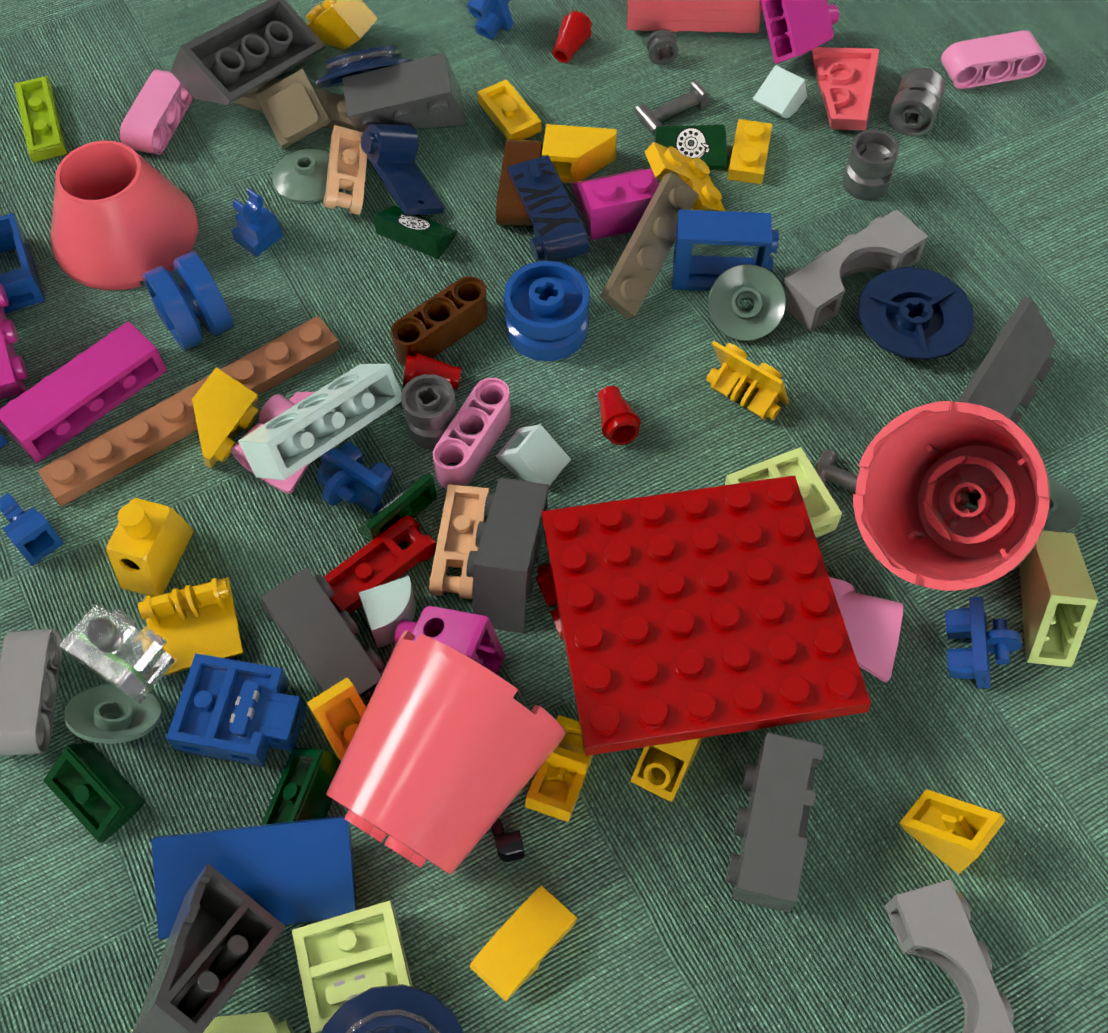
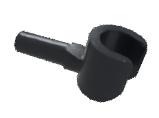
[491,818,525,862]

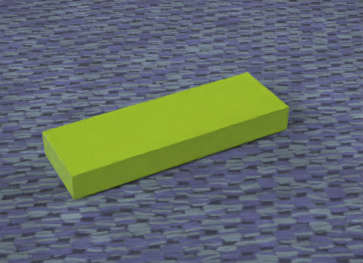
[14,76,68,163]

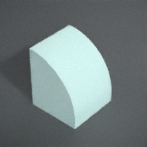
[753,65,807,118]
[496,424,571,486]
[359,576,416,648]

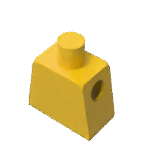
[106,498,194,597]

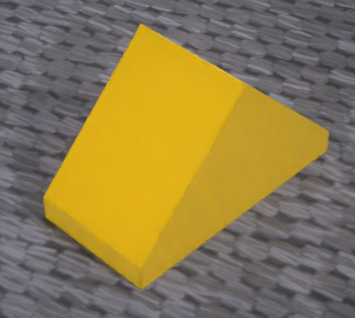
[899,789,1006,874]

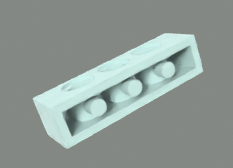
[238,364,402,480]

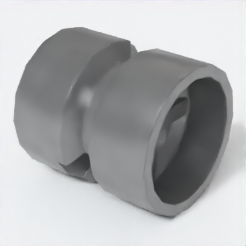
[889,67,946,136]
[842,130,900,200]
[401,374,457,449]

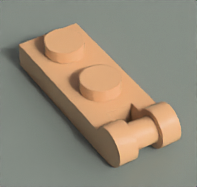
[323,125,367,215]
[429,484,489,600]

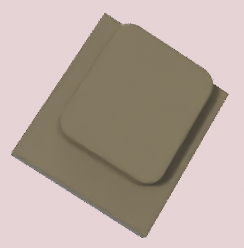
[255,68,331,149]

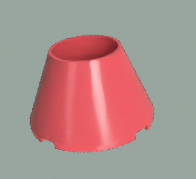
[50,141,198,290]

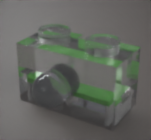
[59,603,175,704]

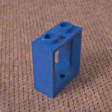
[672,210,779,291]
[0,213,45,313]

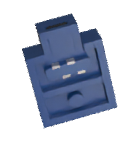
[166,653,306,767]

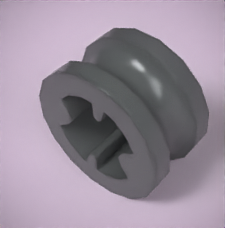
[646,29,679,65]

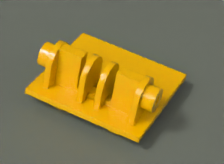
[706,341,789,421]
[138,577,244,678]

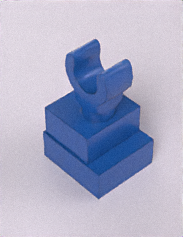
[231,188,283,257]
[0,492,64,566]

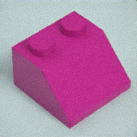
[572,169,659,240]

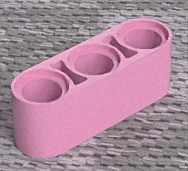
[941,30,1047,89]
[120,69,193,155]
[433,377,511,489]

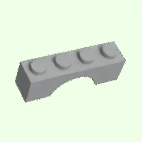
[783,209,928,332]
[884,879,1015,1033]

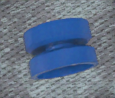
[142,251,234,351]
[504,261,590,361]

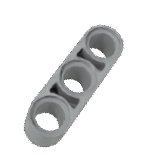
[0,628,63,756]

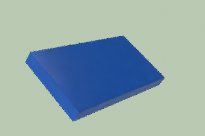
[151,816,358,939]

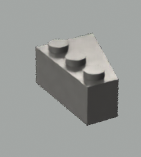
[342,53,467,132]
[466,478,549,633]
[260,567,385,697]
[726,732,825,913]
[132,863,286,1033]

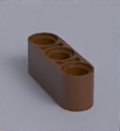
[496,139,543,228]
[391,276,489,367]

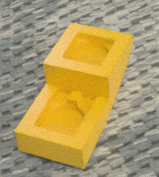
[525,715,593,823]
[469,885,578,1002]

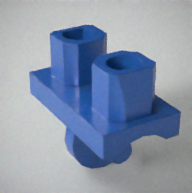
[467,0,514,40]
[317,441,392,514]
[945,596,1022,689]

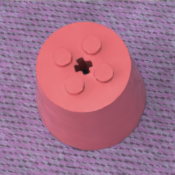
[853,401,1050,591]
[326,631,566,875]

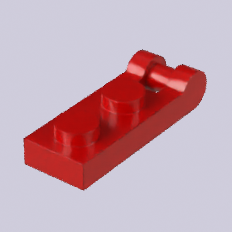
[324,515,437,615]

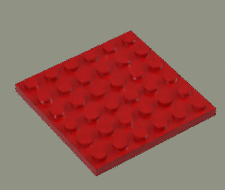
[541,475,871,756]

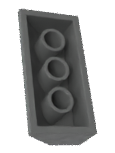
[171,0,326,105]
[957,296,1056,424]

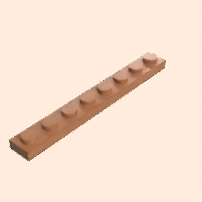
[37,316,340,507]

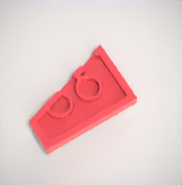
[811,47,879,131]

